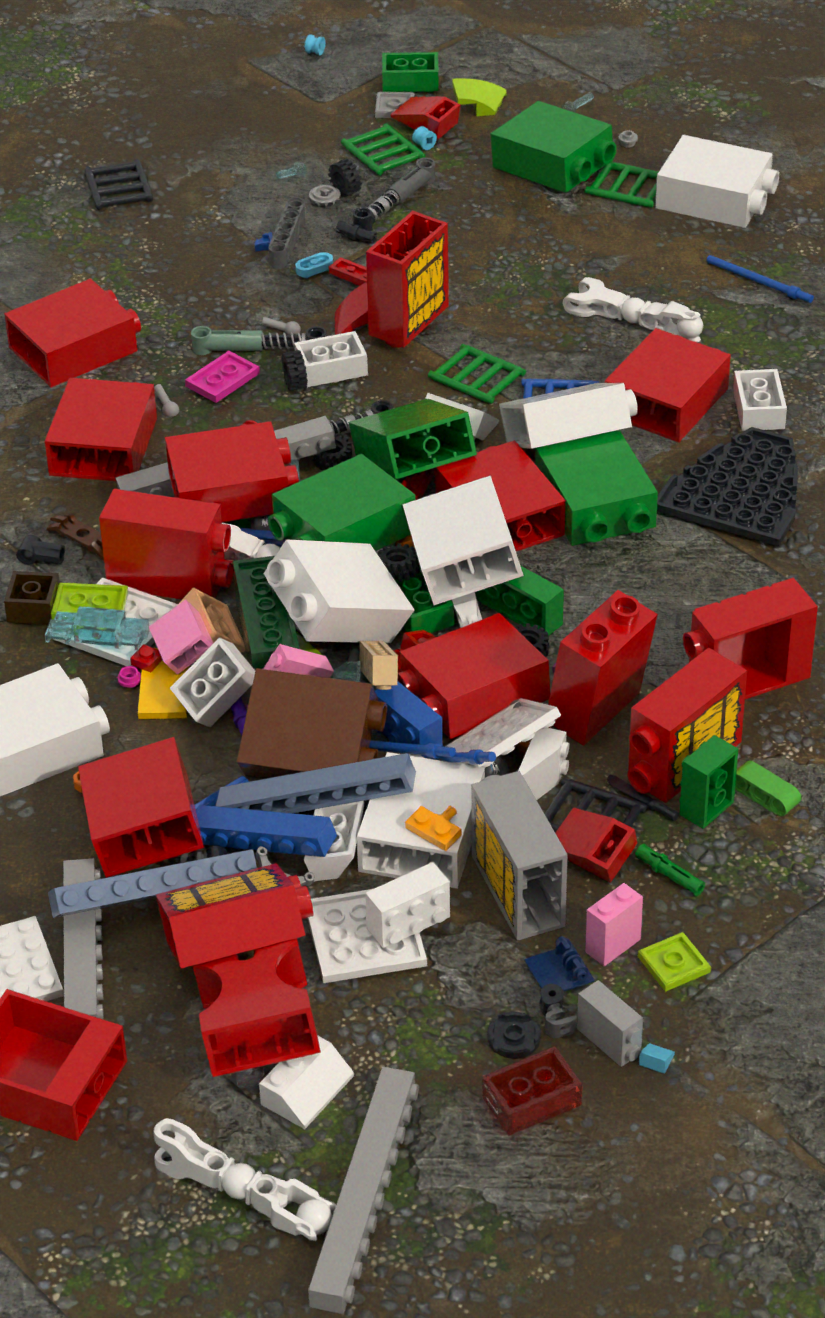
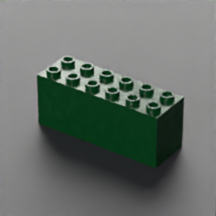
[233,556,300,685]

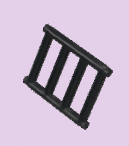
[84,159,153,210]
[545,778,647,833]

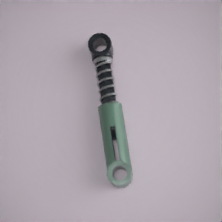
[191,326,327,355]

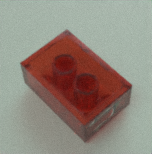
[482,1046,582,1136]

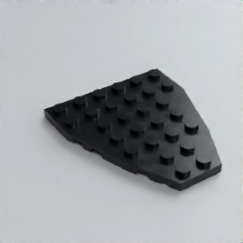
[657,427,798,546]

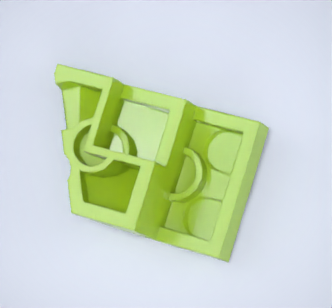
[452,78,507,116]

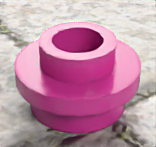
[117,666,141,688]

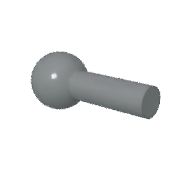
[262,317,301,335]
[154,384,179,417]

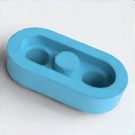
[295,252,333,278]

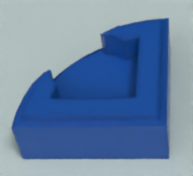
[255,232,273,251]

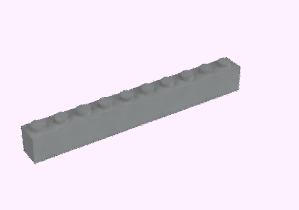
[116,416,336,497]
[308,1067,419,1314]

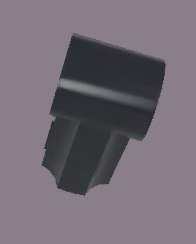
[16,535,65,565]

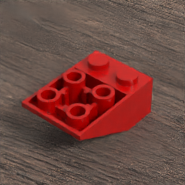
[390,97,461,140]
[555,808,638,883]

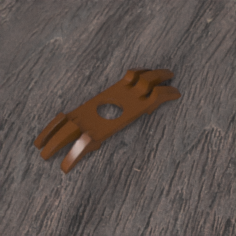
[47,515,104,561]

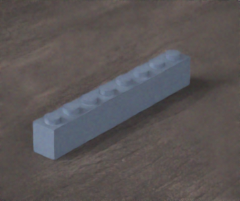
[216,753,416,813]
[48,849,257,918]

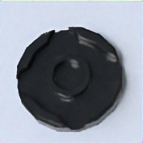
[487,1011,541,1059]

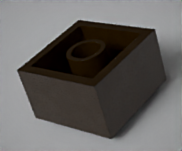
[4,571,60,625]

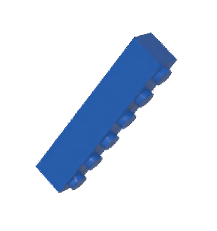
[196,805,337,857]

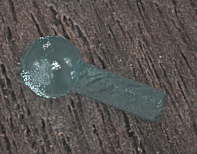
[562,92,594,113]
[276,162,307,179]

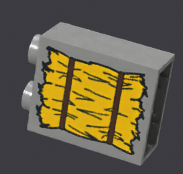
[471,771,567,941]

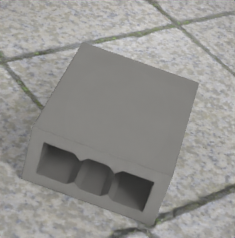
[577,980,643,1067]

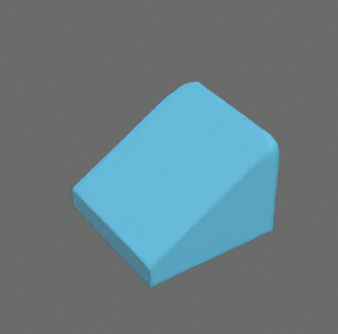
[639,1043,675,1074]

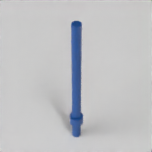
[706,255,814,303]
[369,740,456,759]
[418,749,496,765]

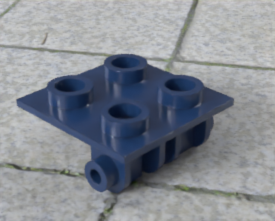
[524,936,595,992]

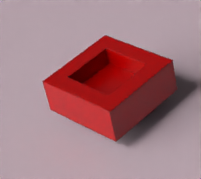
[130,644,163,673]

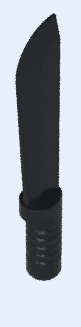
[607,775,679,821]

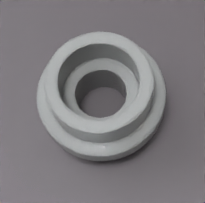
[618,130,638,147]

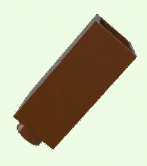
[237,668,387,779]

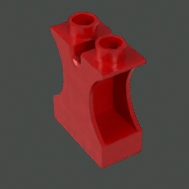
[193,938,321,1077]

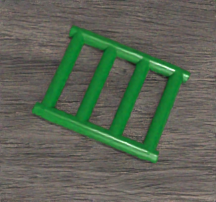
[341,123,426,176]
[585,162,659,208]
[428,344,526,404]

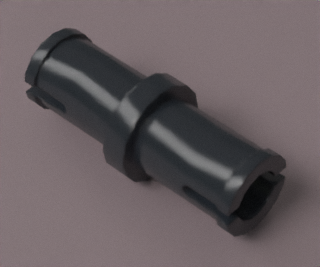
[336,221,377,244]

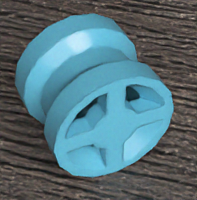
[305,35,326,55]
[412,126,437,150]

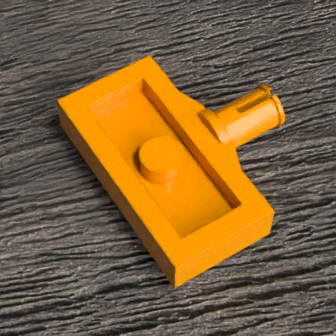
[405,806,462,851]

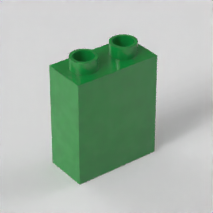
[490,101,617,192]
[349,399,477,479]
[535,430,658,546]
[268,454,416,551]

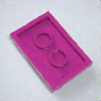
[185,351,260,403]

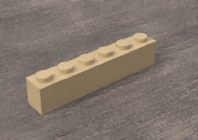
[359,641,398,690]

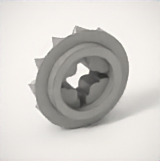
[309,185,340,206]

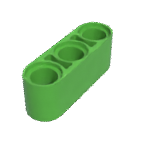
[735,761,802,816]

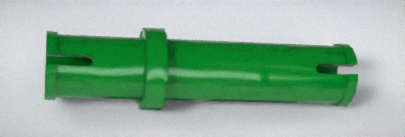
[635,843,705,896]

